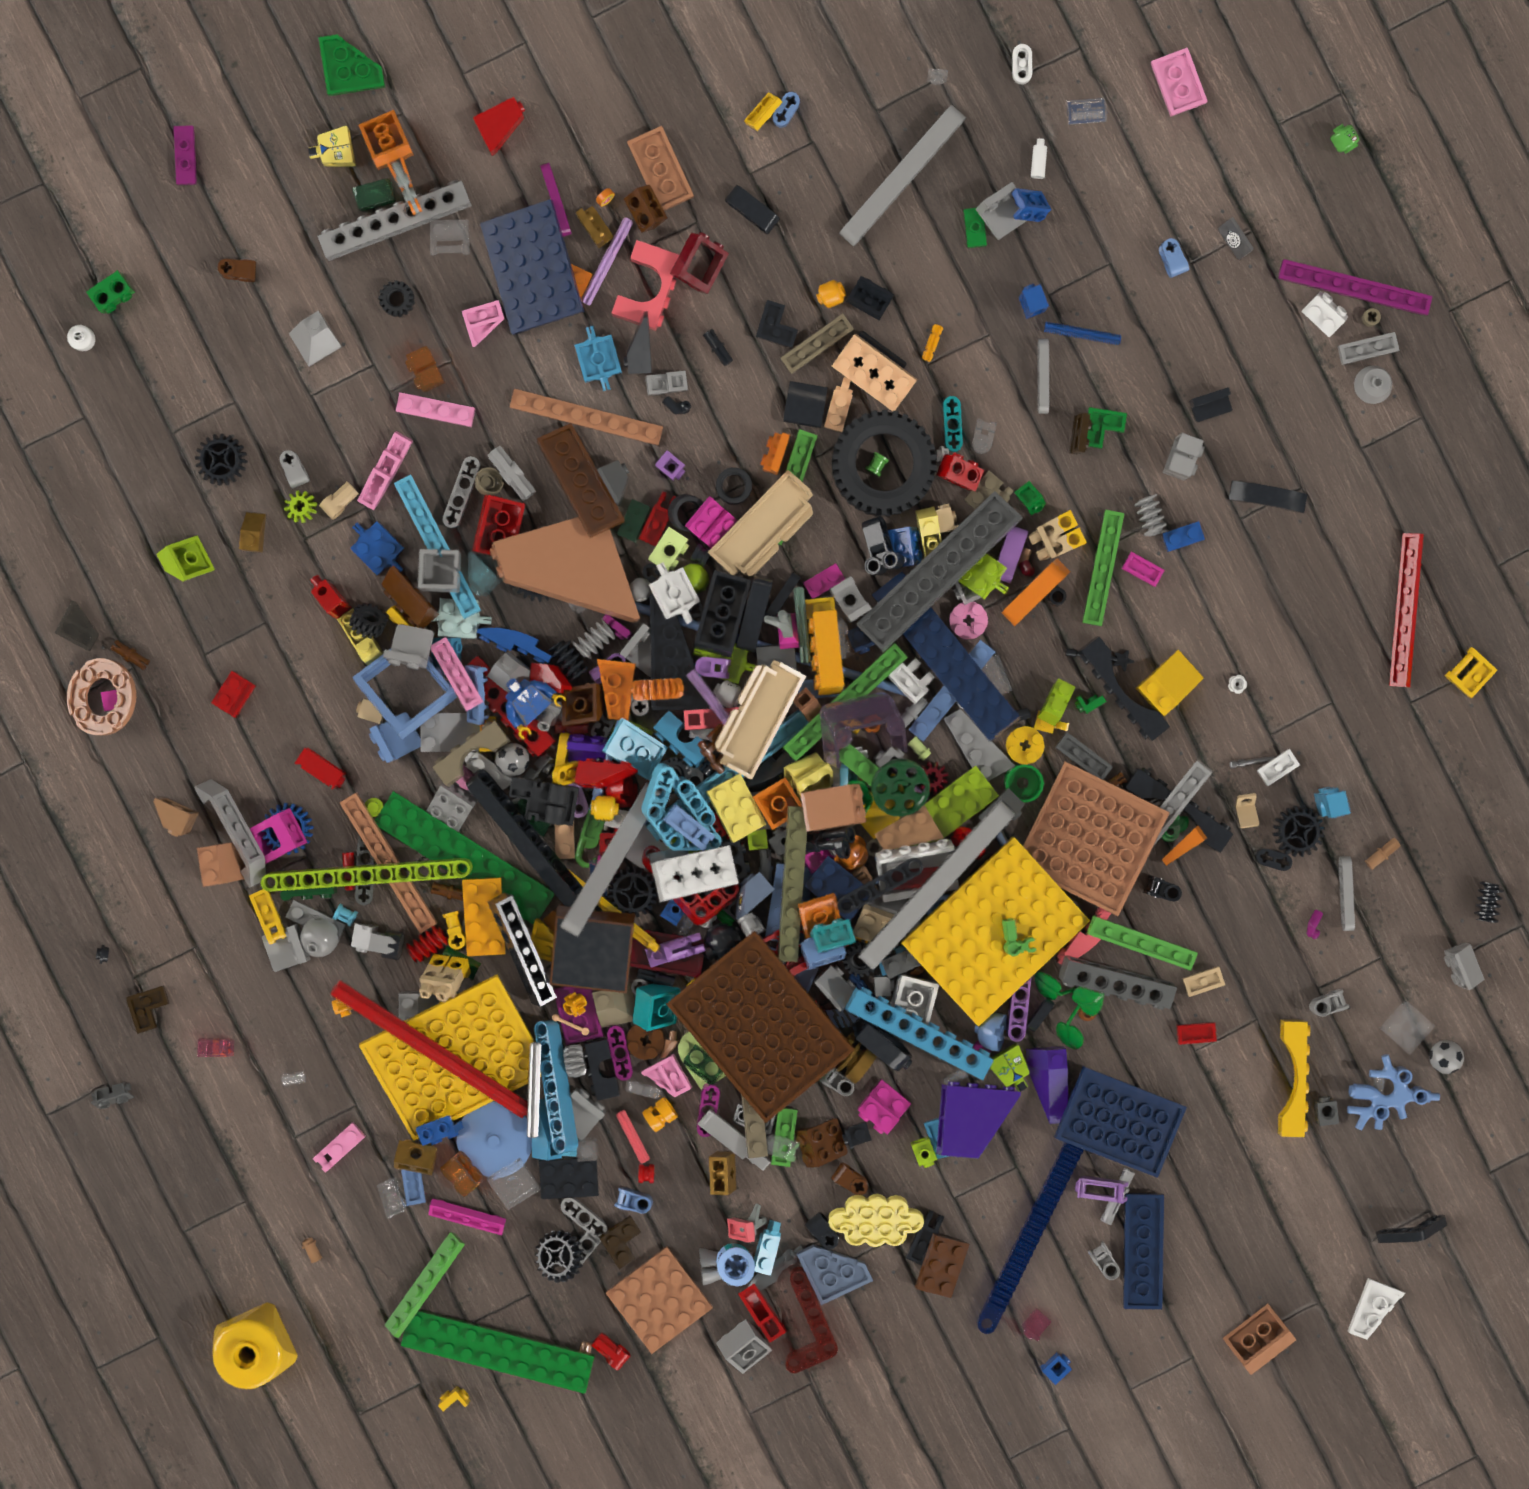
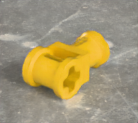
[442,910,466,950]

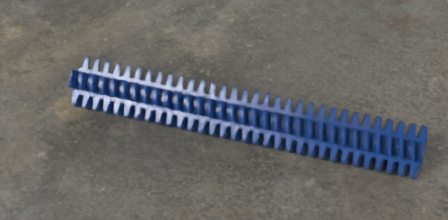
[1044,321,1121,345]

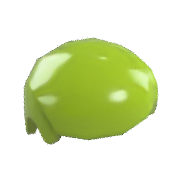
[683,563,709,594]

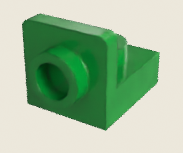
[1014,481,1046,515]
[1075,695,1106,714]

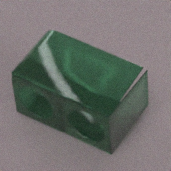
[352,178,396,212]
[683,1044,723,1085]

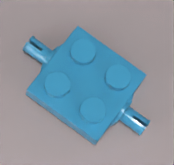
[575,326,622,391]

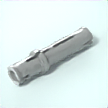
[1100,1168,1135,1225]

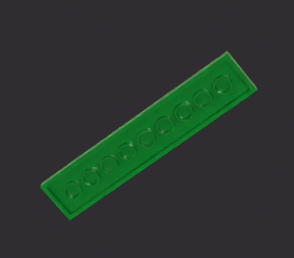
[375,791,555,925]
[401,1309,595,1394]

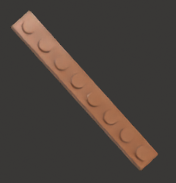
[510,389,663,446]
[340,792,437,933]

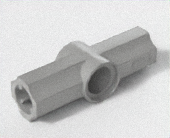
[487,446,536,501]

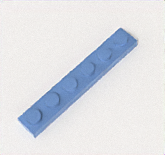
[908,640,996,742]

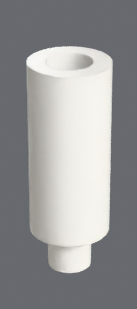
[1031,139,1047,179]

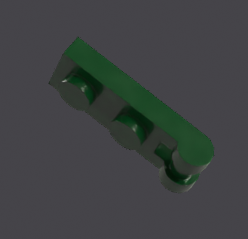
[280,887,337,901]

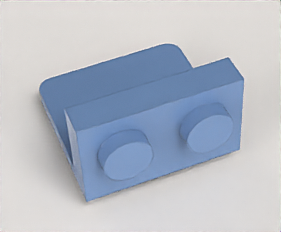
[369,712,421,763]

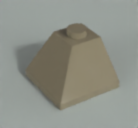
[592,982,635,1028]

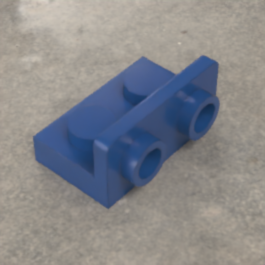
[1011,188,1052,222]
[888,527,923,567]

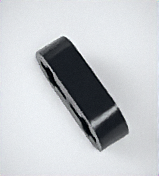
[1255,848,1293,871]
[1026,997,1055,1032]

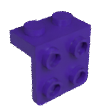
[567,734,608,771]

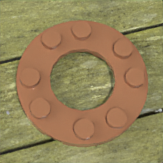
[67,658,136,736]

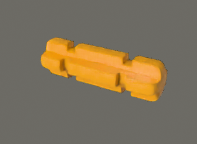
[922,324,943,362]

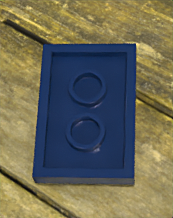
[804,856,869,921]

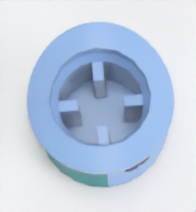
[716,1243,755,1286]

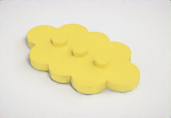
[828,1194,924,1247]

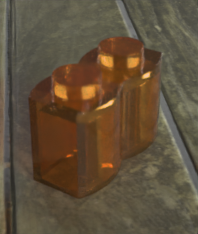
[440,1151,485,1197]

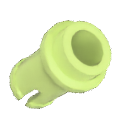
[907,736,931,761]

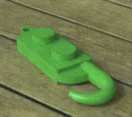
[575,795,605,868]

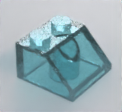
[468,551,502,597]

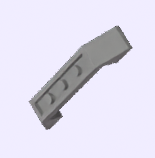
[194,779,266,888]

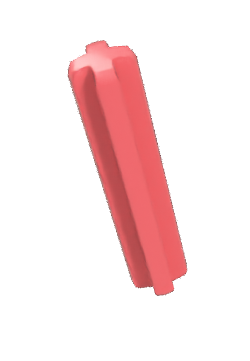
[616,1110,649,1164]

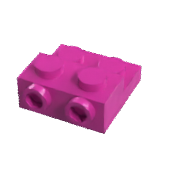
[685,496,738,548]
[857,1079,911,1135]

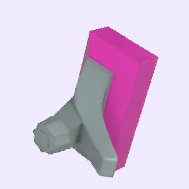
[764,610,799,649]

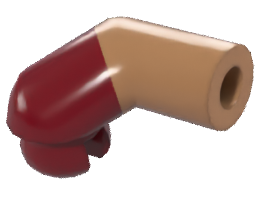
[1018,547,1035,576]

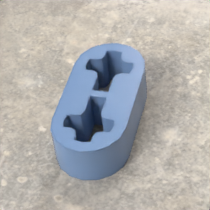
[773,92,800,128]

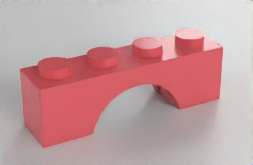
[684,707,739,730]

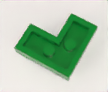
[1087,407,1127,449]

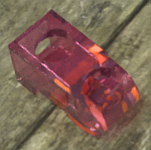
[197,1037,235,1057]

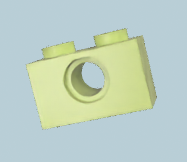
[648,527,689,572]

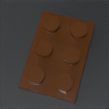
[915,1233,970,1298]

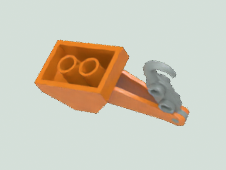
[359,110,422,215]

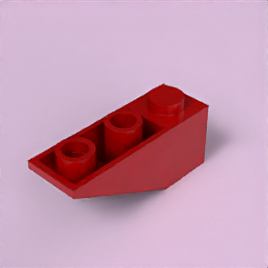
[574,758,638,789]

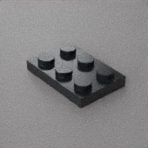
[539,1157,599,1199]

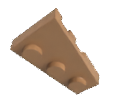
[874,805,944,850]

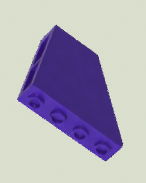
[936,1081,1021,1159]

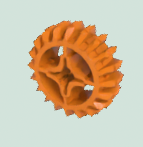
[631,678,684,700]

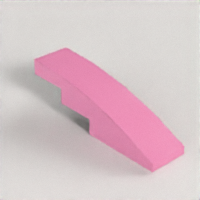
[357,431,413,510]

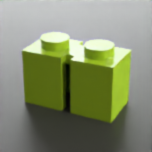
[1037,678,1075,726]

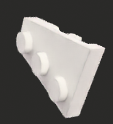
[1348,1278,1405,1340]

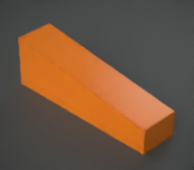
[1162,826,1207,866]

